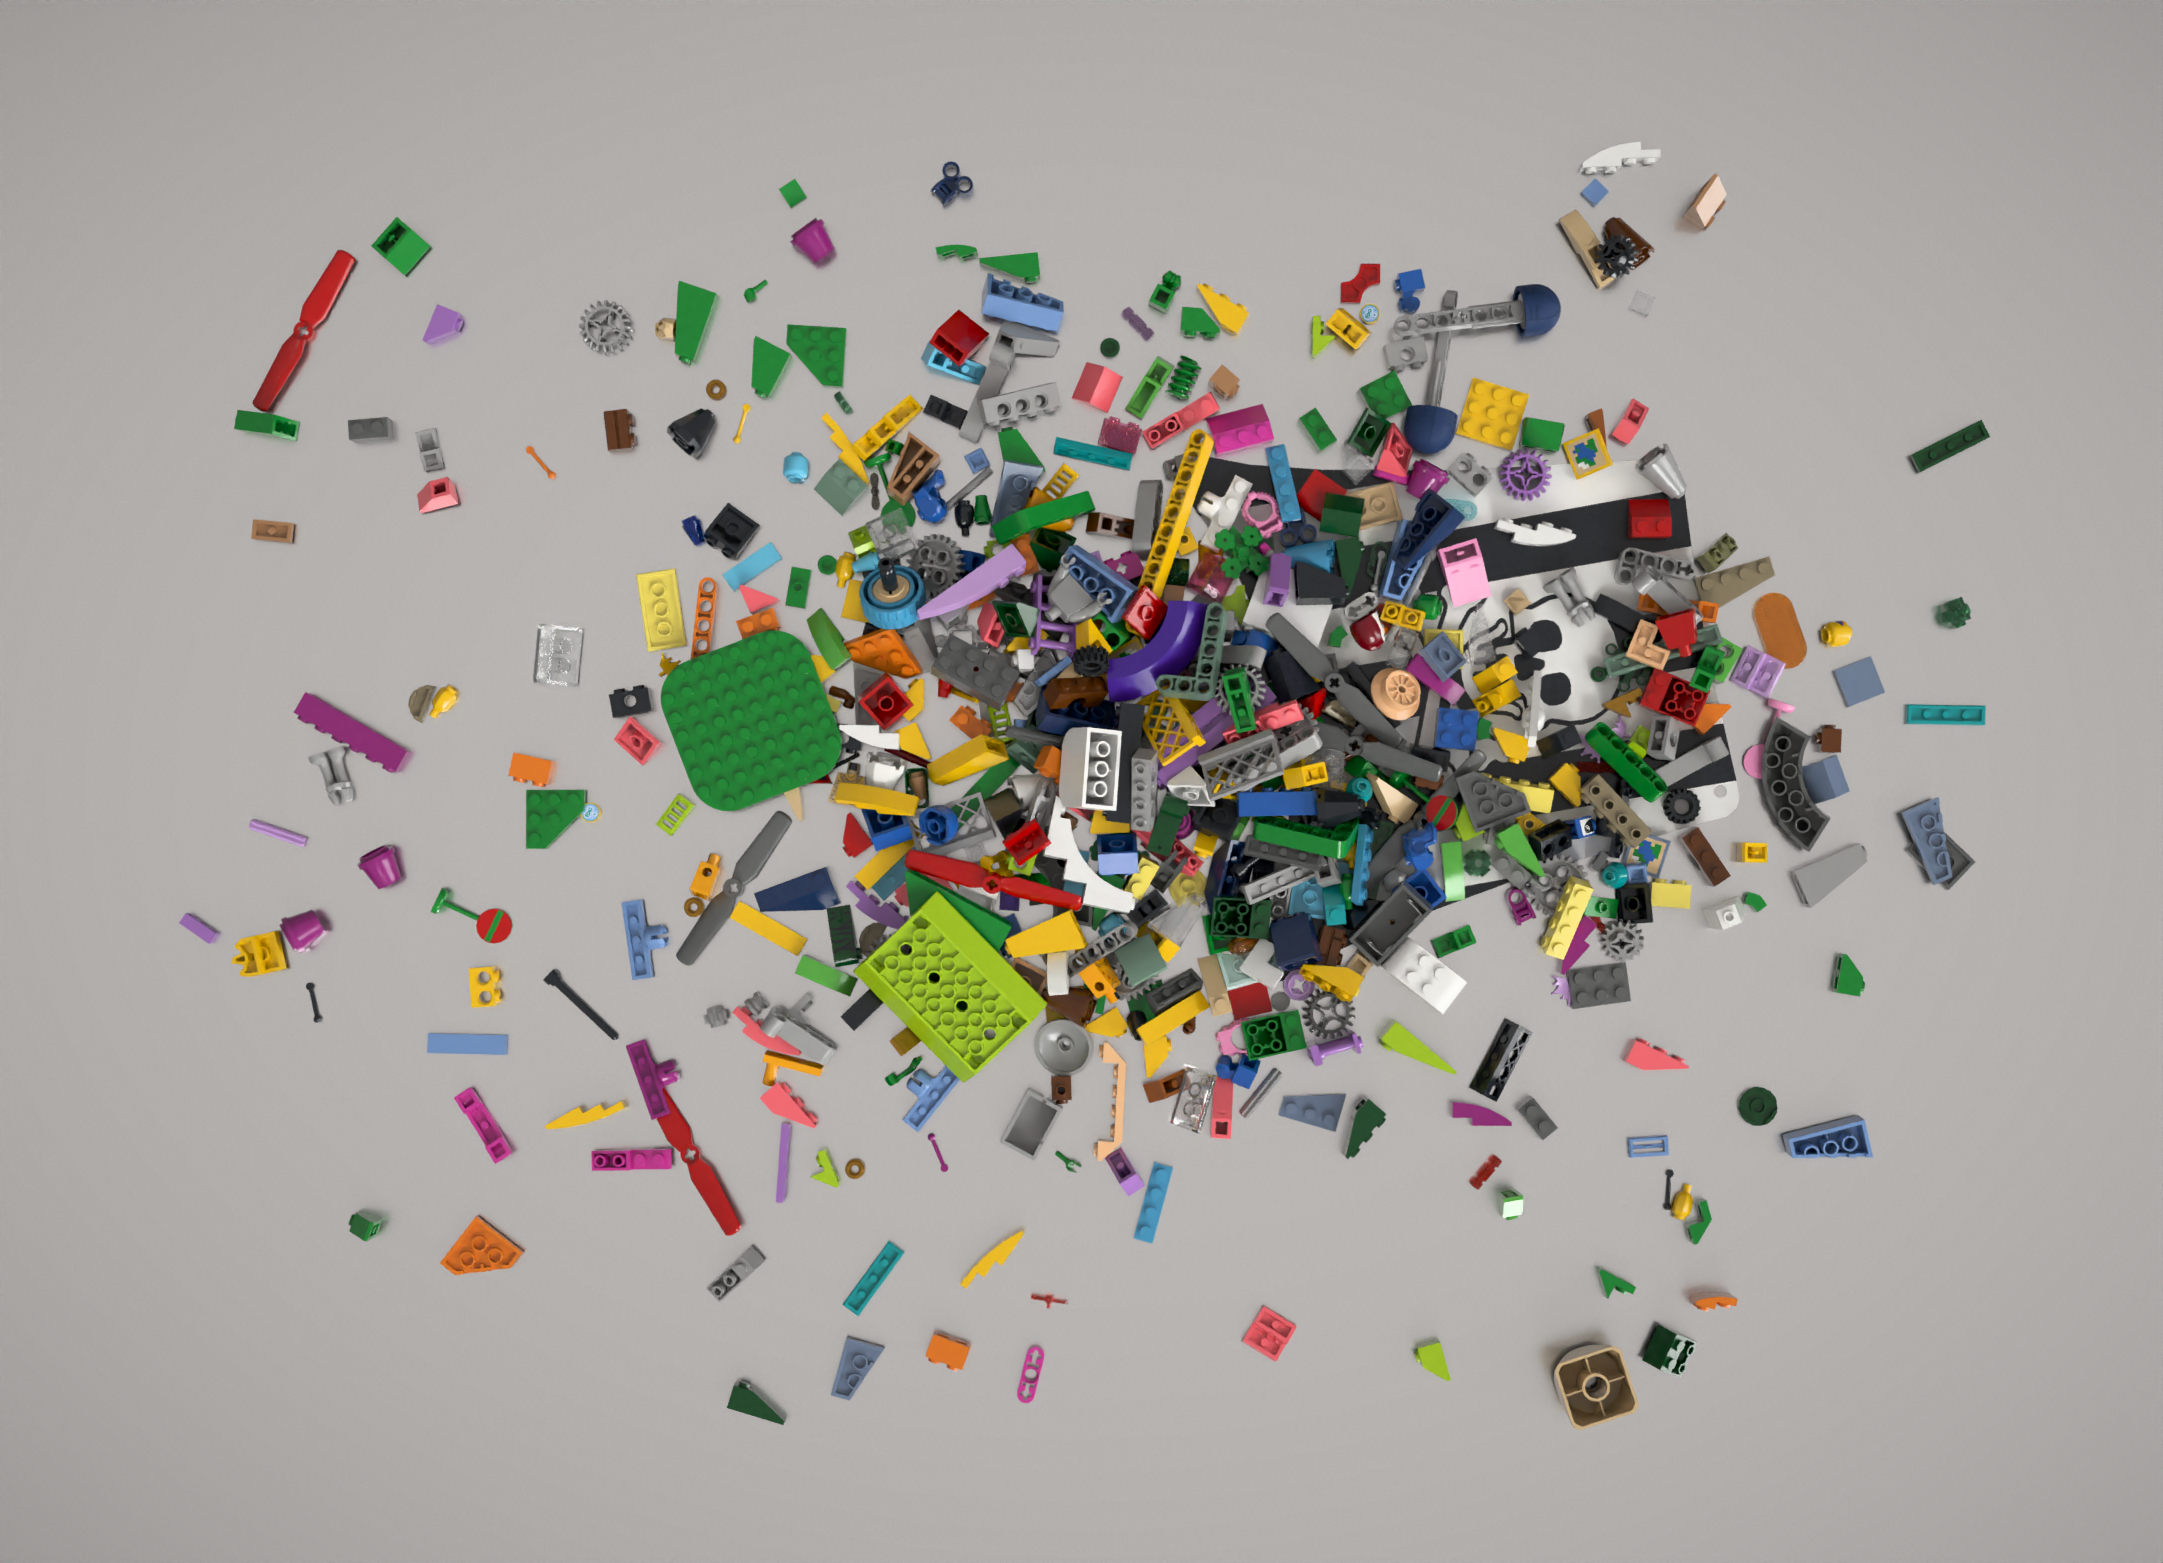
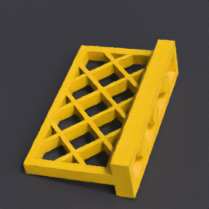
[1136,683,1206,767]

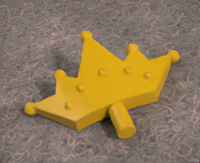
[659,653,681,677]

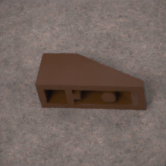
[1086,512,1135,540]

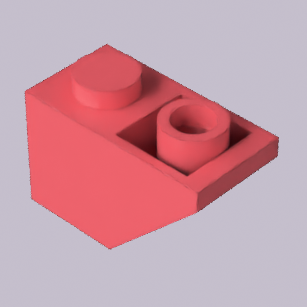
[417,477,458,513]

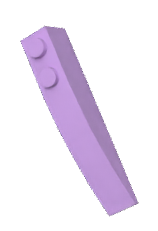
[917,544,1026,620]

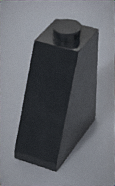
[1293,561,1349,605]
[1264,648,1320,704]
[841,989,884,1031]

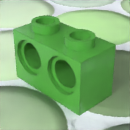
[1713,637,1743,684]

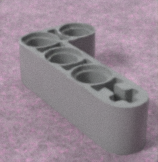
[1132,479,1164,560]
[1614,548,1697,586]
[1632,564,1704,625]
[1193,645,1267,671]
[1653,736,1730,787]
[760,1006,837,1065]

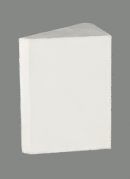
[1167,765,1216,807]

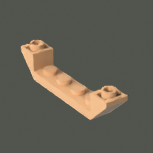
[1093,1042,1126,1161]

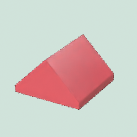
[1072,362,1123,413]
[1376,422,1413,477]
[614,716,663,765]

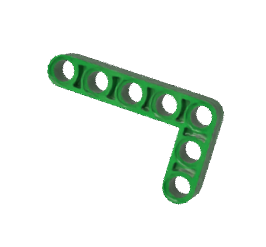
[991,491,1096,545]
[1253,816,1359,859]

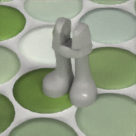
[1542,567,1595,627]
[308,746,353,805]

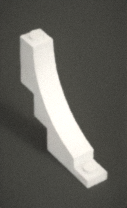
[1043,796,1135,914]

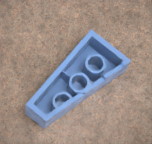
[981,273,1063,331]
[1378,519,1426,601]
[1059,545,1139,623]
[1782,1115,1873,1158]

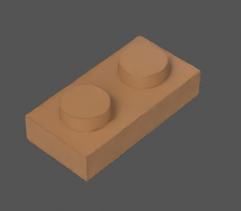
[251,519,294,543]

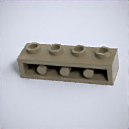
[1578,774,1652,848]

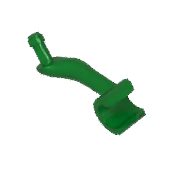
[885,1057,922,1086]

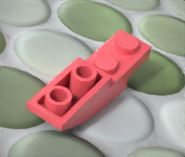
[1142,392,1221,449]
[1222,699,1304,744]
[1130,826,1204,877]
[732,1006,802,1056]

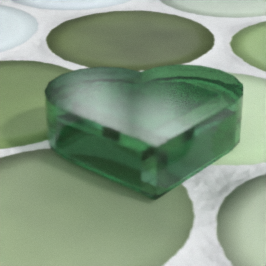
[834,391,853,414]

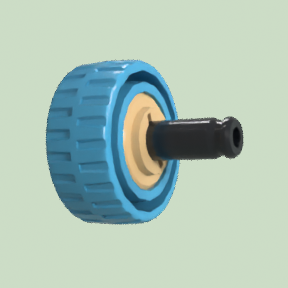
[859,558,927,630]

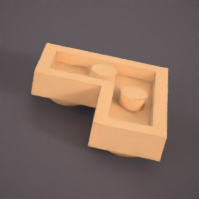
[1626,619,1670,671]

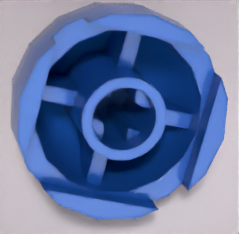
[919,805,959,845]

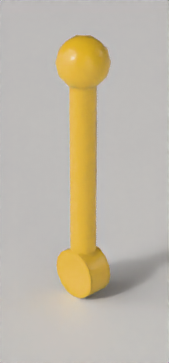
[733,404,750,443]

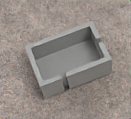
[1000,1088,1063,1161]

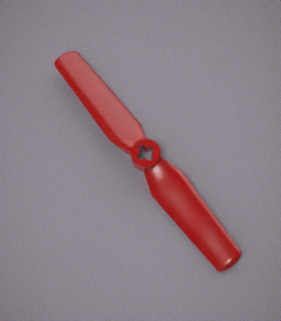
[252,250,355,411]
[905,849,1082,911]
[657,1088,741,1236]

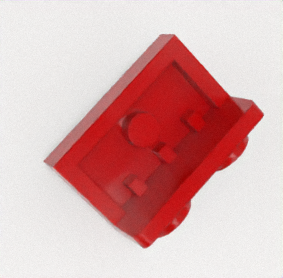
[1002,819,1052,866]

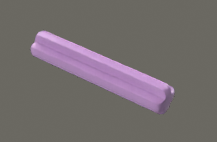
[249,819,307,847]

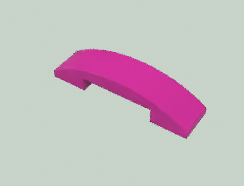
[454,1087,512,1164]

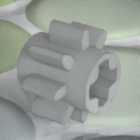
[703,1006,728,1028]

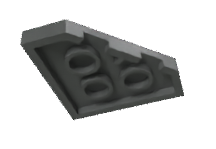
[1455,770,1531,833]

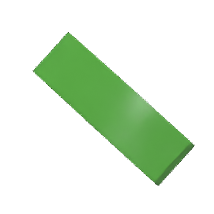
[1125,356,1175,419]
[807,608,852,670]
[1439,841,1465,902]
[795,955,858,996]

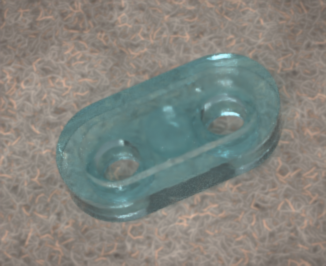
[1444,499,1477,521]

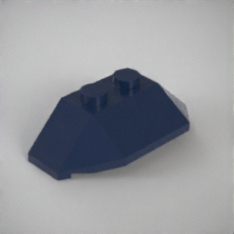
[1204,839,1253,916]

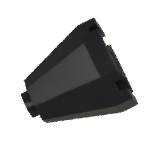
[667,408,716,458]
[1316,787,1365,829]

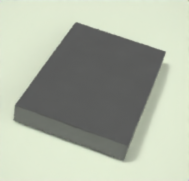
[1904,832,1975,890]

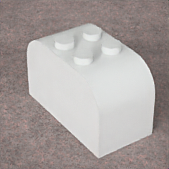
[1059,727,1122,811]
[1379,936,1467,1014]

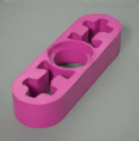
[1017,1346,1044,1403]

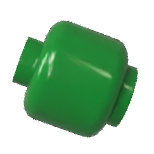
[1413,594,1442,620]

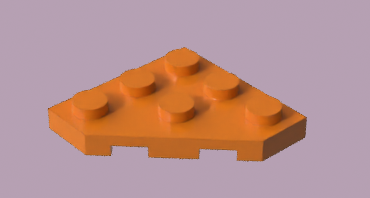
[844,629,922,679]
[440,1216,523,1275]

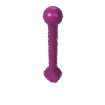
[928,1133,948,1172]

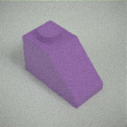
[422,304,463,345]
[1105,1147,1145,1196]

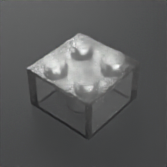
[866,507,920,561]

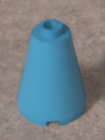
[1281,539,1335,574]

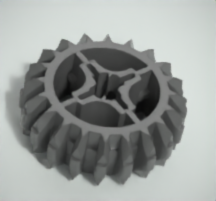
[1302,989,1355,1040]

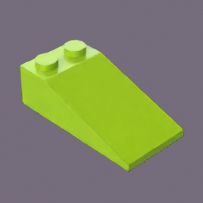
[1378,1019,1457,1075]

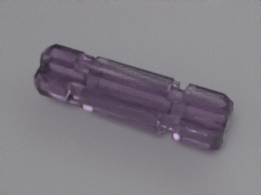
[1121,307,1154,340]

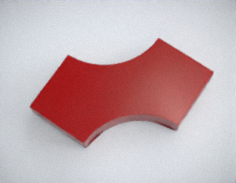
[1340,264,1380,304]

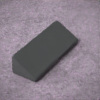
[1145,968,1203,1016]

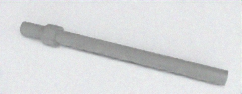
[1385,543,1440,643]

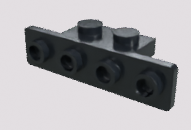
[1595,779,1633,859]

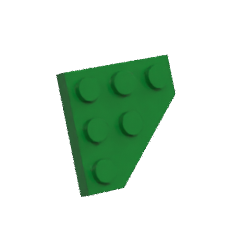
[786,324,847,387]
[526,790,586,849]

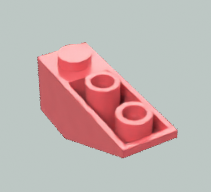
[1623,1038,1689,1070]
[1210,1077,1233,1139]
[760,1081,818,1128]

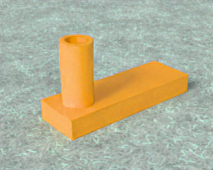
[762,1050,824,1086]

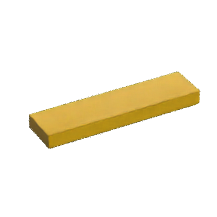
[729,901,808,956]

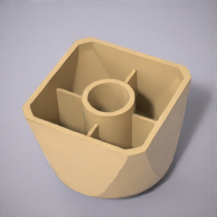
[1554,1345,1639,1430]

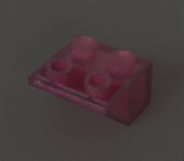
[1098,416,1142,456]

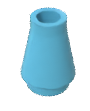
[851,551,881,574]

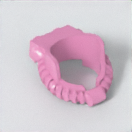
[1242,491,1283,539]
[1215,1018,1249,1056]

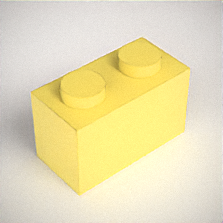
[1122,853,1160,900]
[1649,879,1692,909]

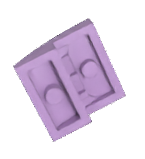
[1730,645,1786,698]

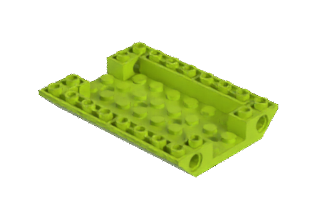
[853,891,1048,1083]

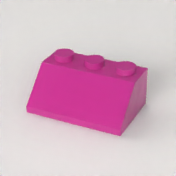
[1206,404,1274,457]

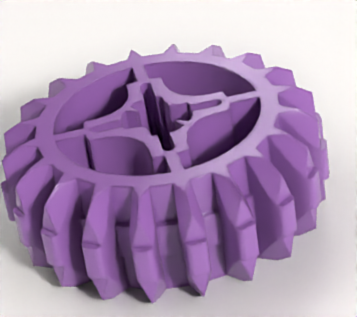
[1498,448,1552,502]

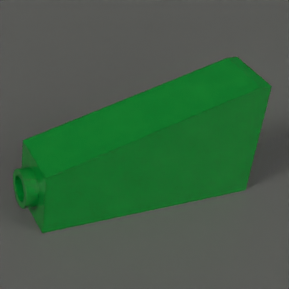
[675,281,718,364]

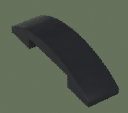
[1593,593,1664,644]

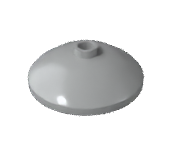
[1035,1019,1093,1076]

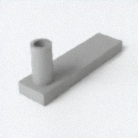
[1239,865,1316,905]

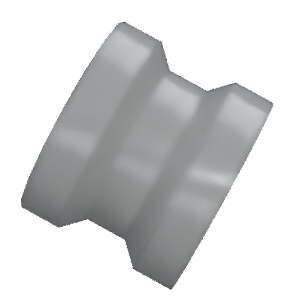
[744,992,769,1016]

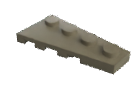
[1693,556,1775,608]

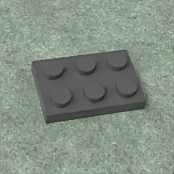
[1567,962,1631,1009]

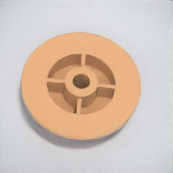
[1370,668,1421,720]

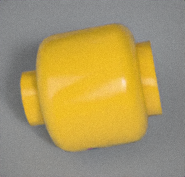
[1821,620,1852,647]

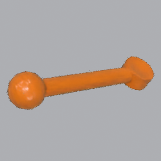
[526,446,555,479]

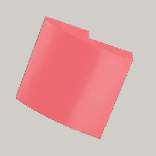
[1241,1306,1297,1362]

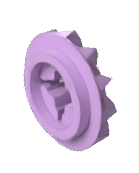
[1283,969,1315,1001]

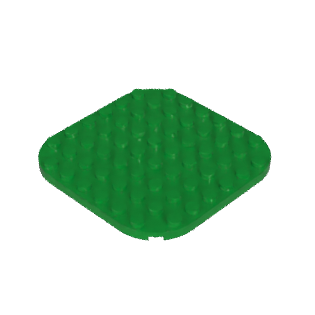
[661,630,842,811]

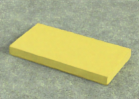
[636,568,687,652]

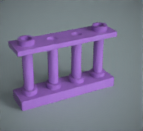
[1028,575,1083,661]
[1306,1029,1363,1066]

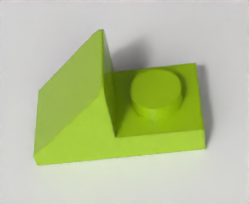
[1311,316,1336,358]
[1627,725,1650,759]
[810,1148,841,1187]

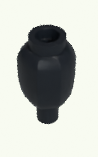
[954,500,974,536]

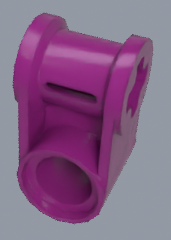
[1505,887,1536,927]

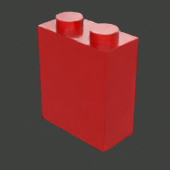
[929,310,989,367]

